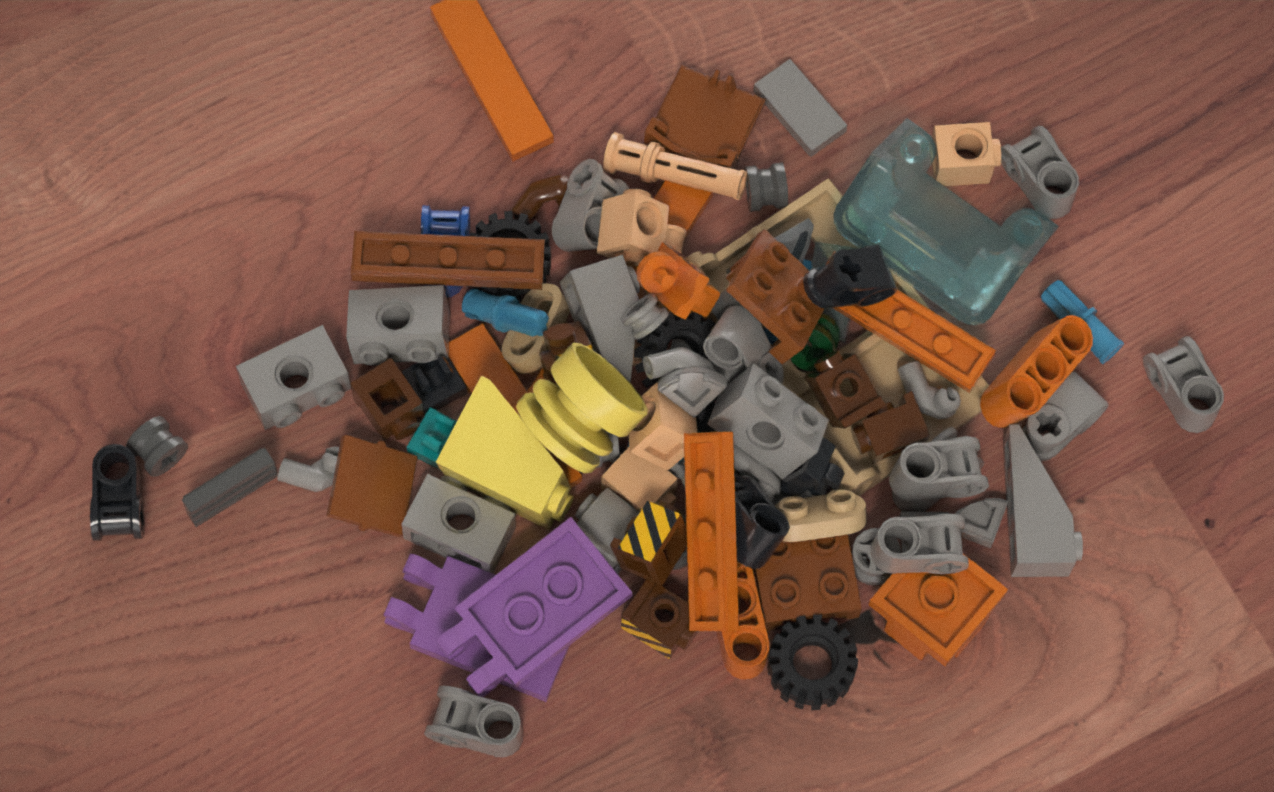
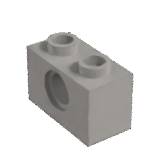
[346,285,450,366]
[236,325,351,430]
[707,364,829,480]
[401,474,516,573]

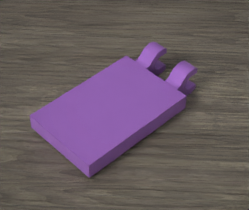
[436,517,633,697]
[384,553,570,702]

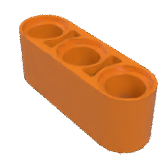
[980,315,1093,428]
[716,562,769,679]

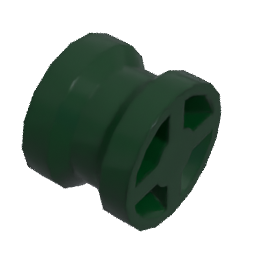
[790,313,841,371]

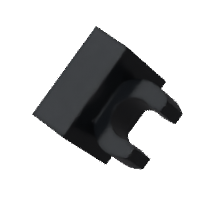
[402,356,467,415]
[781,437,845,497]

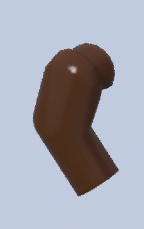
[510,174,569,223]

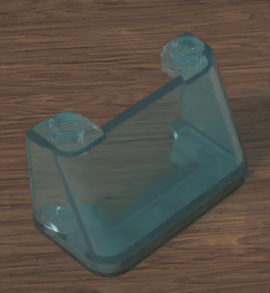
[833,118,1059,325]

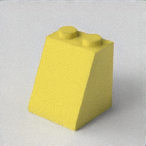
[436,376,574,530]

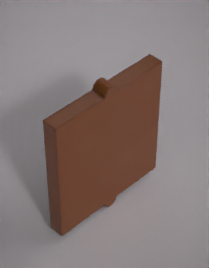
[326,435,418,537]

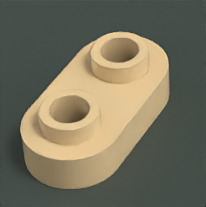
[502,283,570,373]
[774,489,867,542]

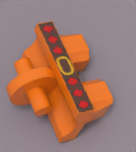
[637,242,720,320]

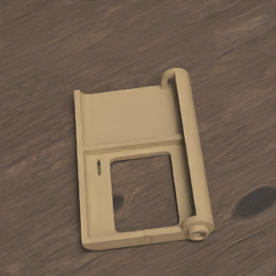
[686,178,989,496]

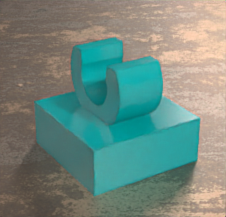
[407,407,457,470]

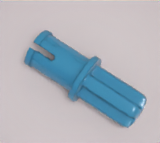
[1040,280,1124,364]
[462,288,549,337]

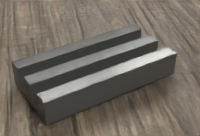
[182,448,278,527]

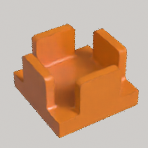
[868,553,1008,667]

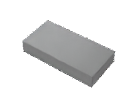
[753,59,848,157]

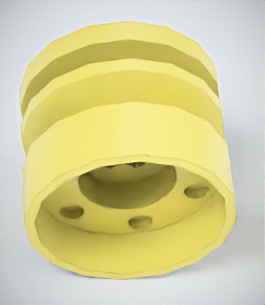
[516,343,648,473]

